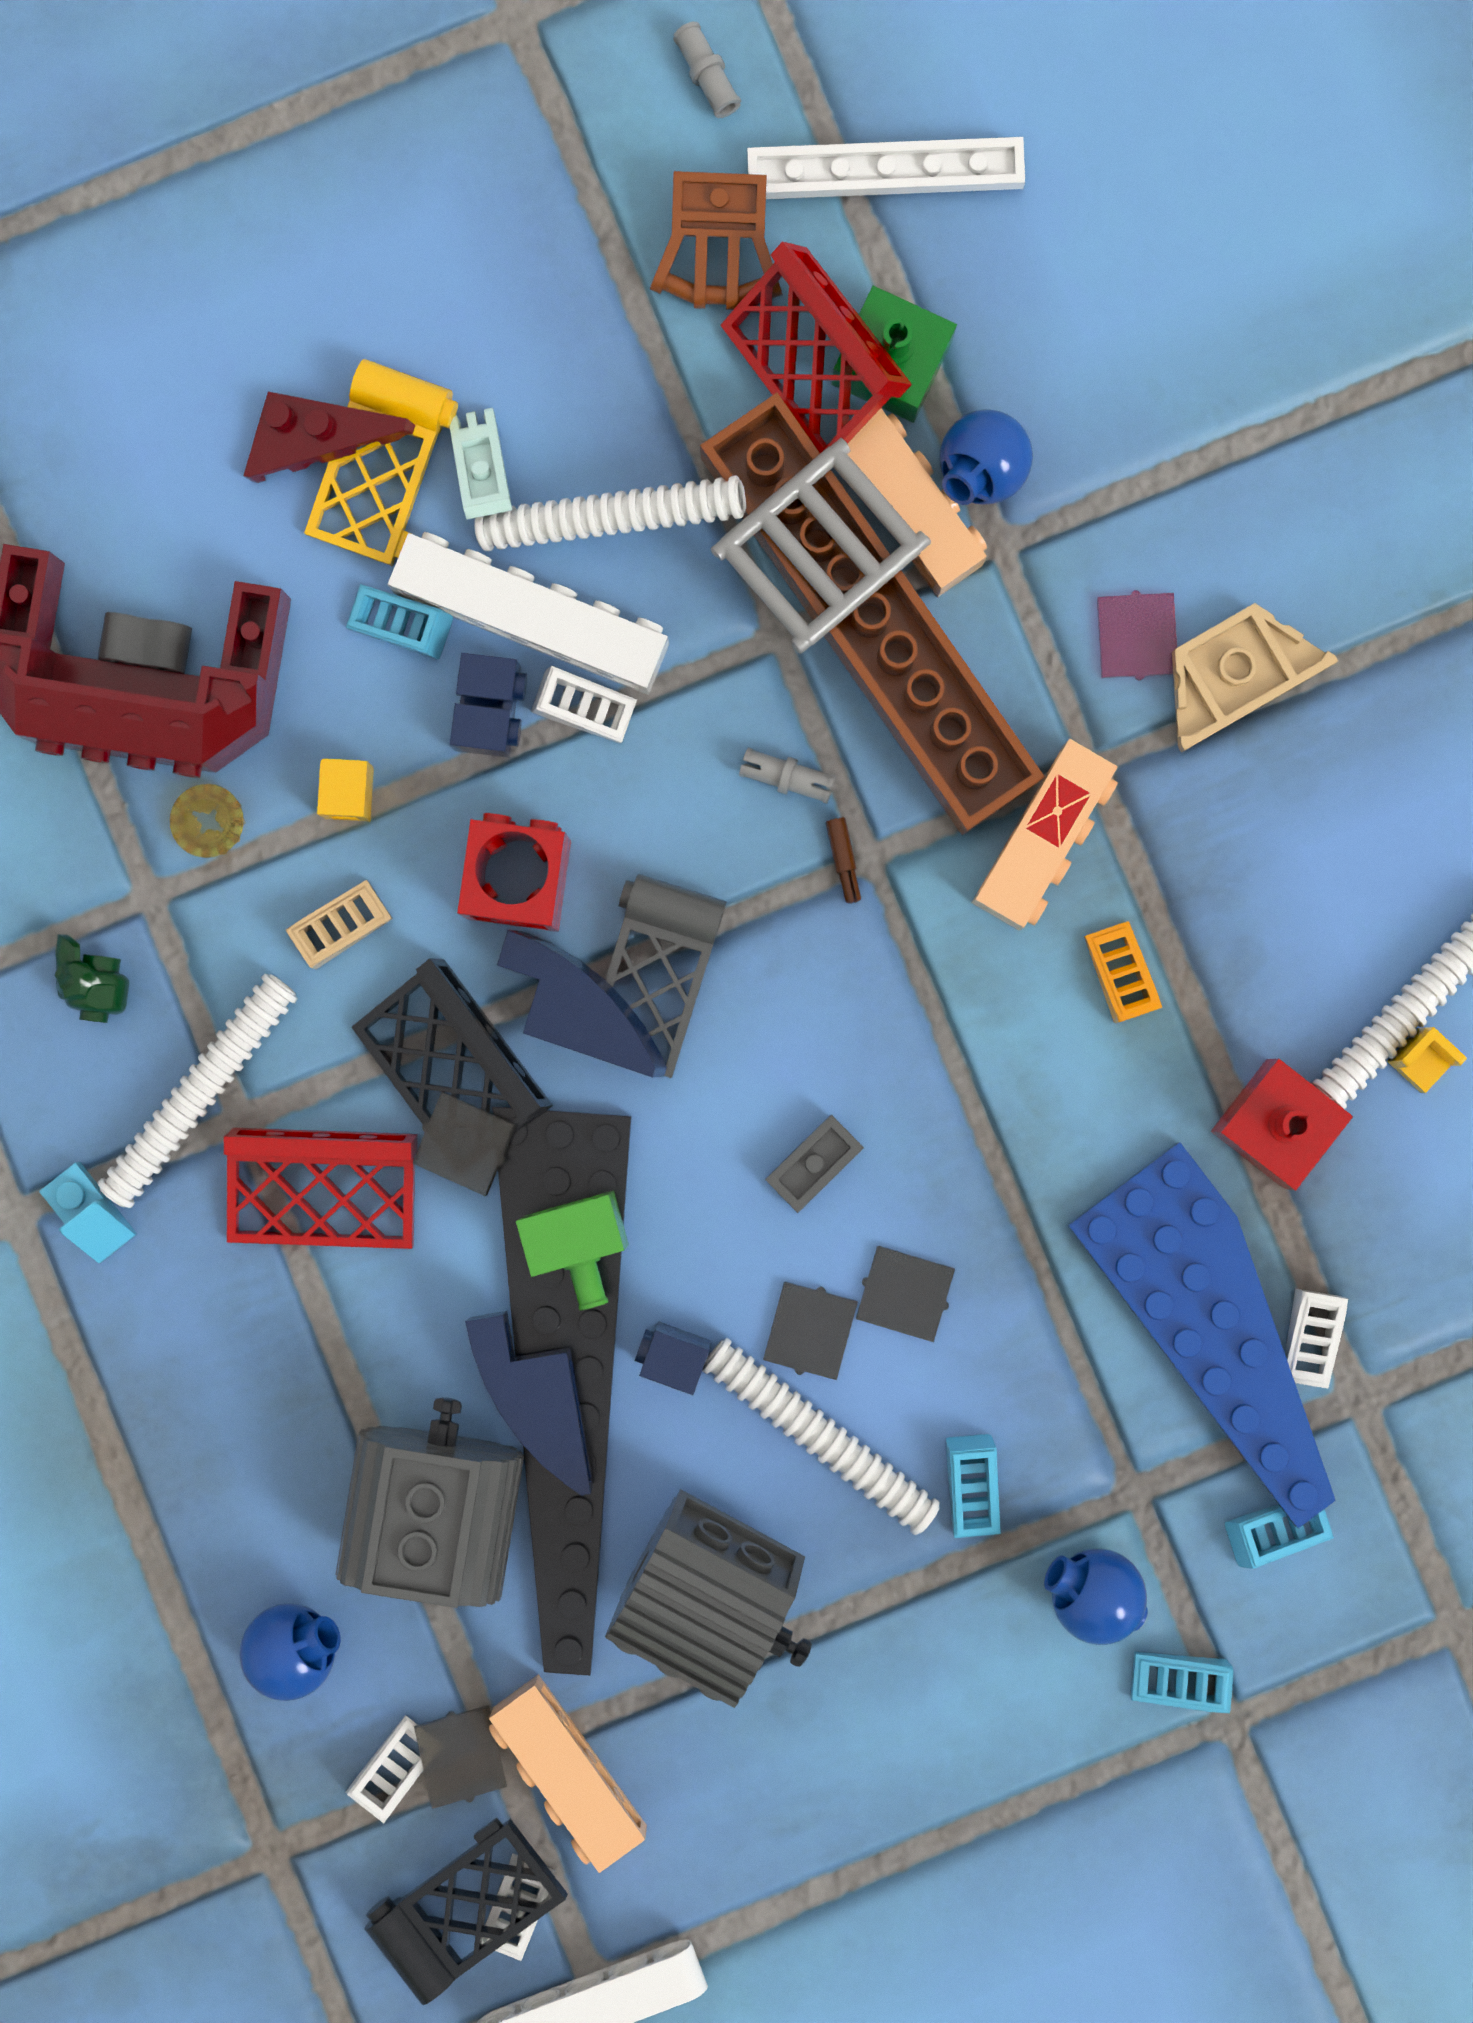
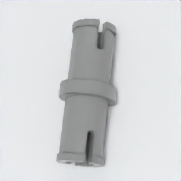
[673,22,741,118]
[739,748,836,804]

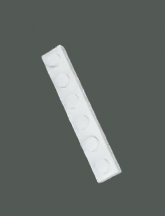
[747,137,1025,199]

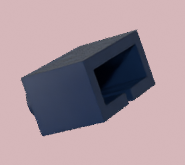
[450,653,527,758]
[634,1322,711,1395]

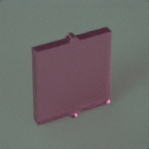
[1097,590,1177,681]

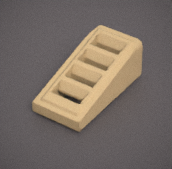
[286,880,393,969]

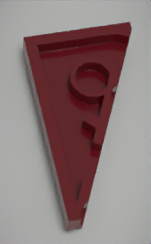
[243,391,415,483]

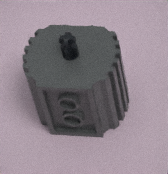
[335,1397,524,1608]
[605,1489,812,1708]

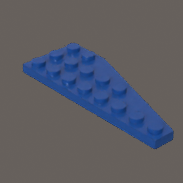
[1067,1142,1336,1529]

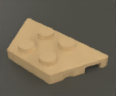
[1172,603,1338,753]

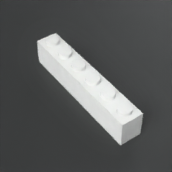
[388,532,669,695]

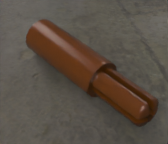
[825,817,861,904]

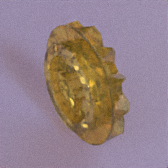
[170,784,246,859]

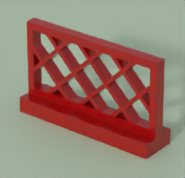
[720,241,912,453]
[224,1128,418,1249]

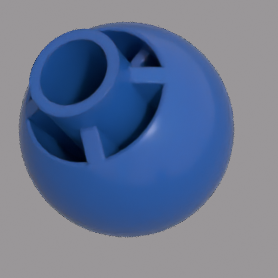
[939,409,1033,505]
[1044,1548,1148,1645]
[239,1604,341,1701]

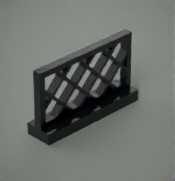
[351,958,553,1175]

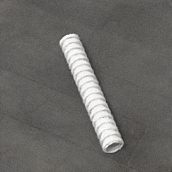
[475,475,746,551]
[1312,914,1473,1110]
[98,974,298,1208]
[702,1338,940,1535]

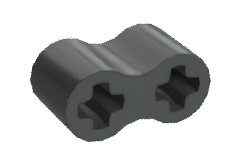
[98,612,192,674]

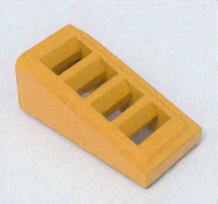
[1084,921,1163,1023]

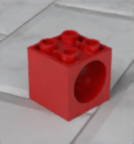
[457,813,571,932]

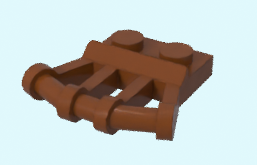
[650,171,783,310]

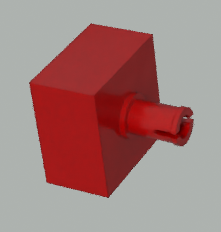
[1211,1058,1353,1191]

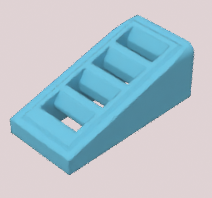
[346,584,453,659]
[946,1434,1001,1538]
[1225,1505,1334,1569]
[1131,1652,1233,1714]

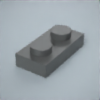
[765,1115,864,1213]

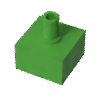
[516,1190,629,1311]

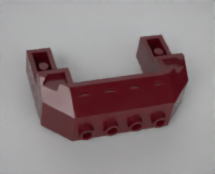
[0,544,291,778]

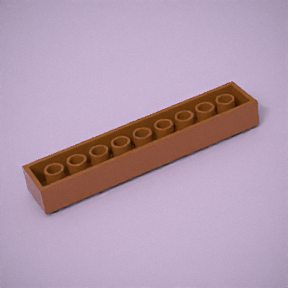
[700,393,1045,836]

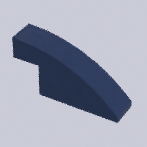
[497,930,667,1078]
[465,1311,593,1496]

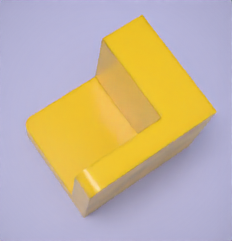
[317,759,374,822]
[1387,1027,1467,1093]

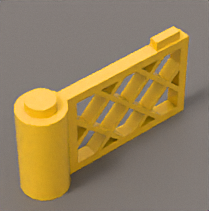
[304,359,458,566]

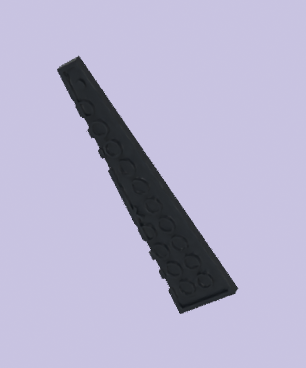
[492,1107,632,1676]

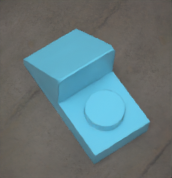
[39,1162,137,1263]

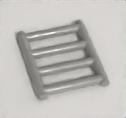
[711,438,931,654]

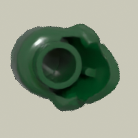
[54,934,129,1023]

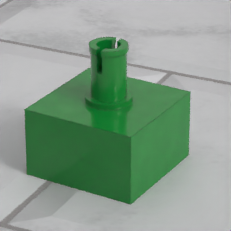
[831,285,957,423]

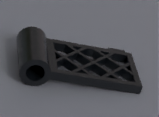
[364,1818,568,2005]

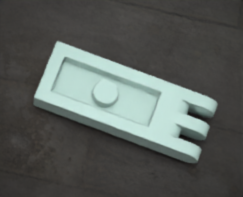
[449,408,512,520]

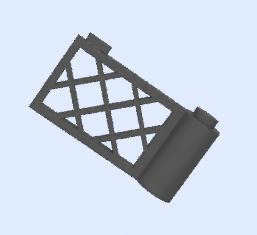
[605,874,727,1078]

